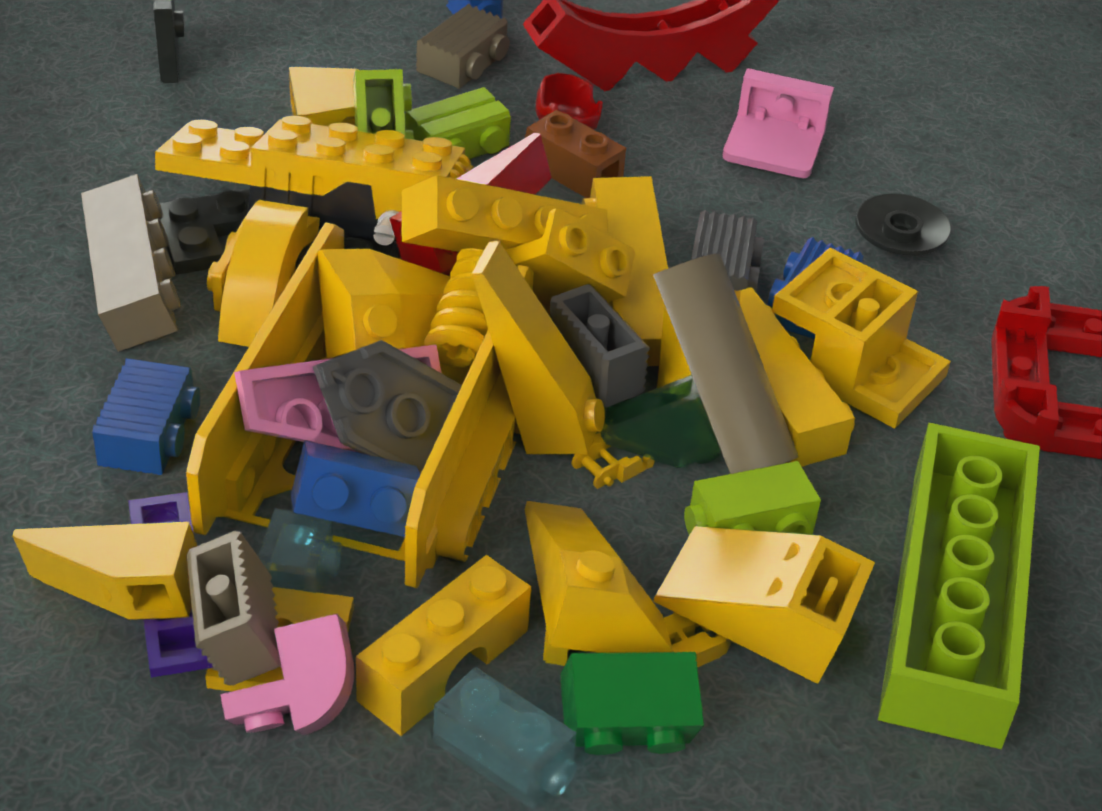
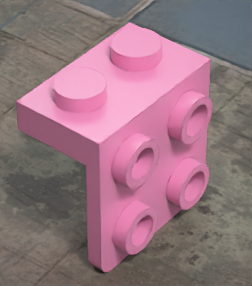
[722,68,834,178]

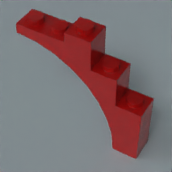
[523,0,780,91]

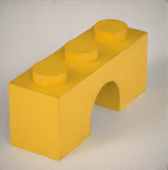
[356,555,531,736]

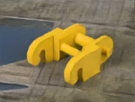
[571,426,655,489]

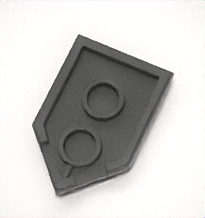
[312,340,462,474]

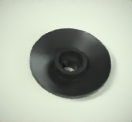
[856,194,951,256]

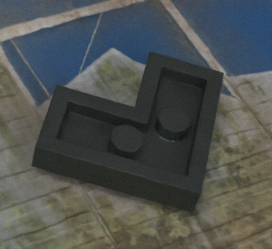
[160,189,250,275]

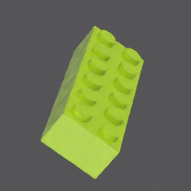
[877,422,1040,750]

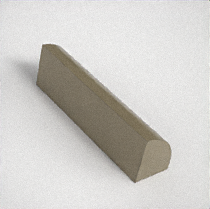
[653,253,799,474]

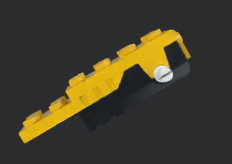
[155,116,474,245]

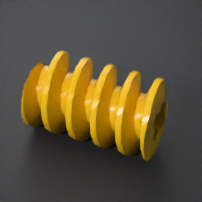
[424,248,488,367]

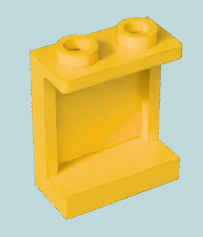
[506,208,635,316]

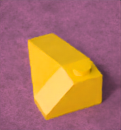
[317,249,450,359]

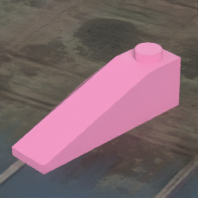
[234,345,441,453]

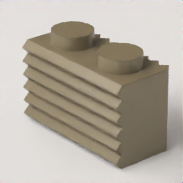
[417,4,509,89]
[187,531,281,685]

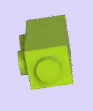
[684,461,821,535]

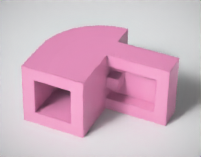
[220,614,354,735]

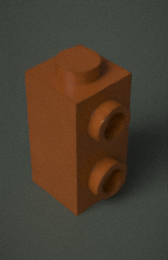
[525,110,626,198]

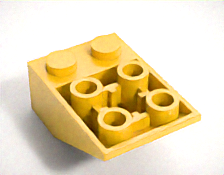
[653,526,875,684]

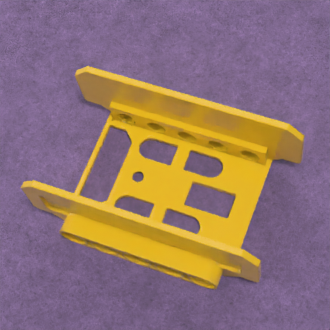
[186,222,534,588]

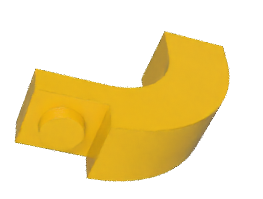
[218,200,320,347]

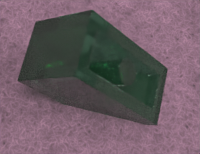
[601,375,722,468]

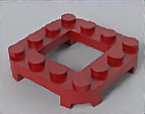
[991,286,1102,459]

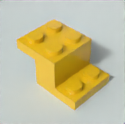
[772,248,951,429]

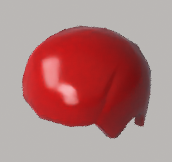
[535,73,603,130]

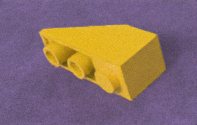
[12,522,198,620]

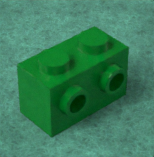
[560,652,704,755]

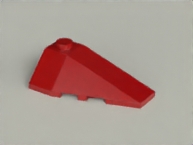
[389,133,552,276]

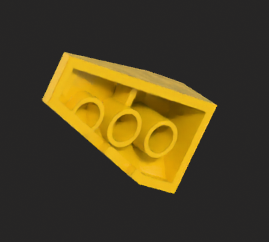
[472,241,605,454]
[525,501,673,653]

